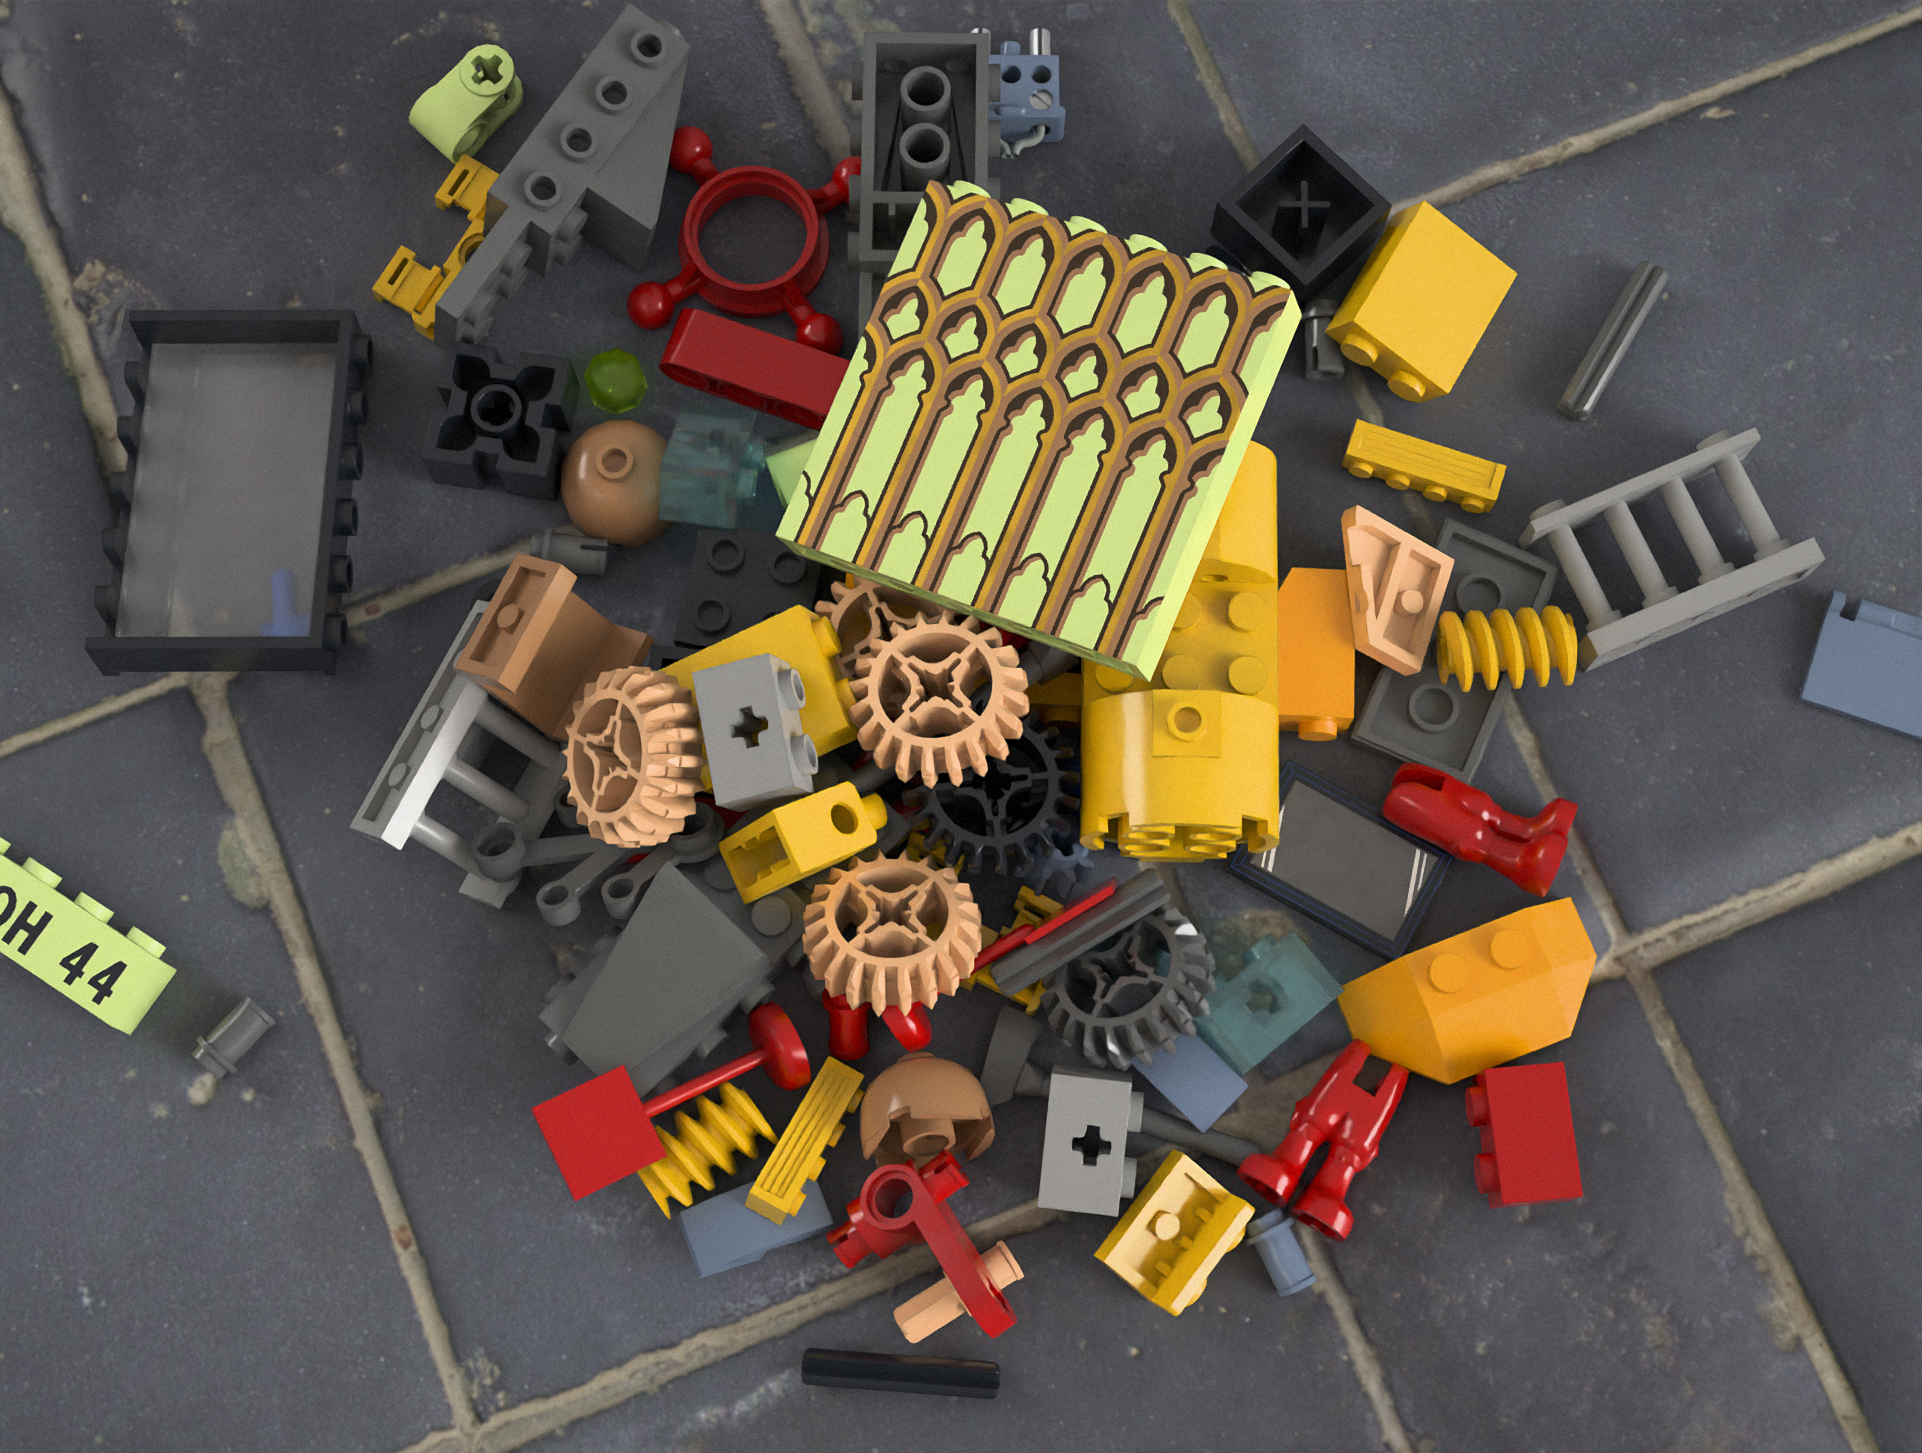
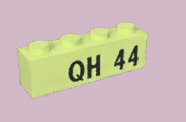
[0,837,177,1035]

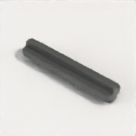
[1557,261,1668,422]
[990,868,1170,996]

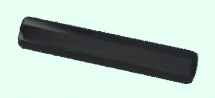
[801,1348,1001,1399]

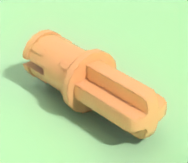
[893,1240,1024,1343]

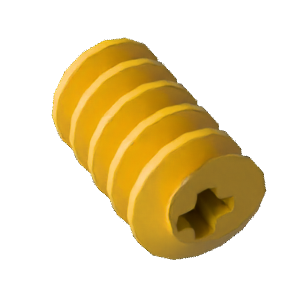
[1436,605,1577,692]
[637,1081,779,1220]

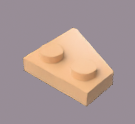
[1341,505,1455,676]

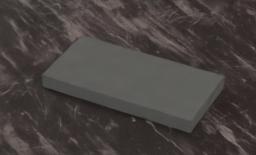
[1348,517,1562,785]

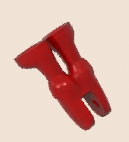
[1382,762,1578,898]
[1236,1038,1409,1242]

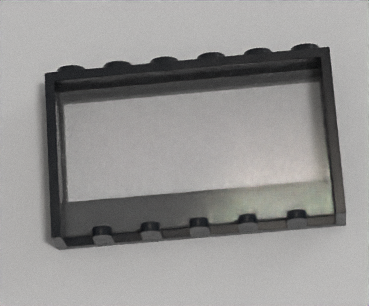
[85,310,374,676]

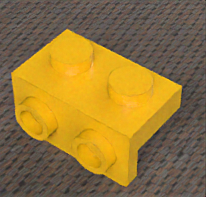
[1093,1149,1255,1317]

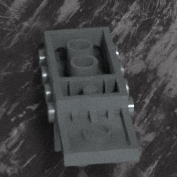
[433,3,691,352]
[848,32,1001,344]
[538,751,913,1103]

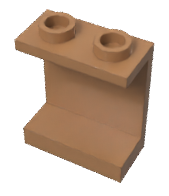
[454,552,655,744]

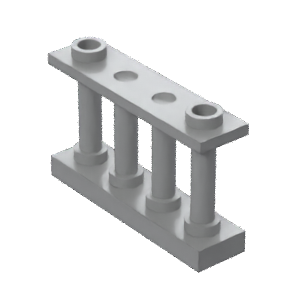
[1518,427,1825,673]
[349,600,569,909]

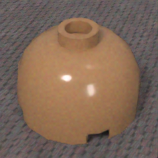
[560,420,685,547]
[860,1052,995,1168]

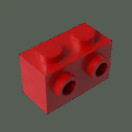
[1465,1062,1583,1209]

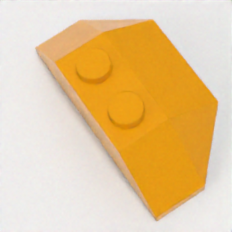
[1332,897,1597,1085]

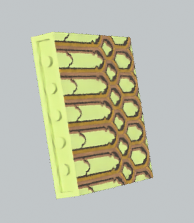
[776,180,1302,682]

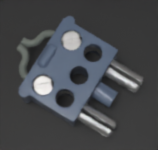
[970,28,1066,159]

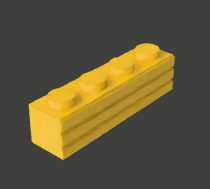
[1341,419,1507,514]
[744,1056,865,1225]

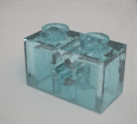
[659,403,767,529]
[1192,930,1345,1079]

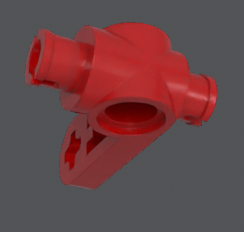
[826,1148,1017,1339]

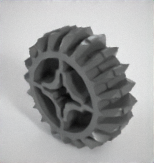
[1039,904,1217,1072]

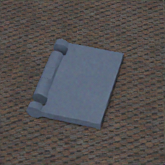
[1798,589,1922,742]

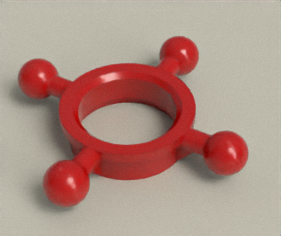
[626,125,861,356]

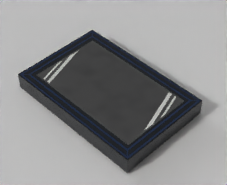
[1225,759,1455,963]

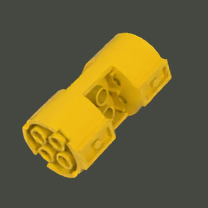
[1080,440,1279,863]

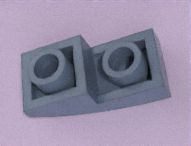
[1131,1034,1249,1134]
[677,1179,834,1279]

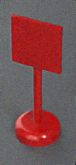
[881,875,1119,1053]
[530,1001,811,1202]

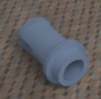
[1244,1207,1317,1299]

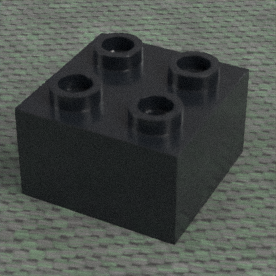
[1210,124,1392,311]
[673,520,830,650]

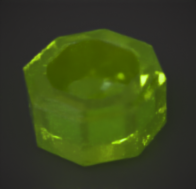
[583,348,648,414]

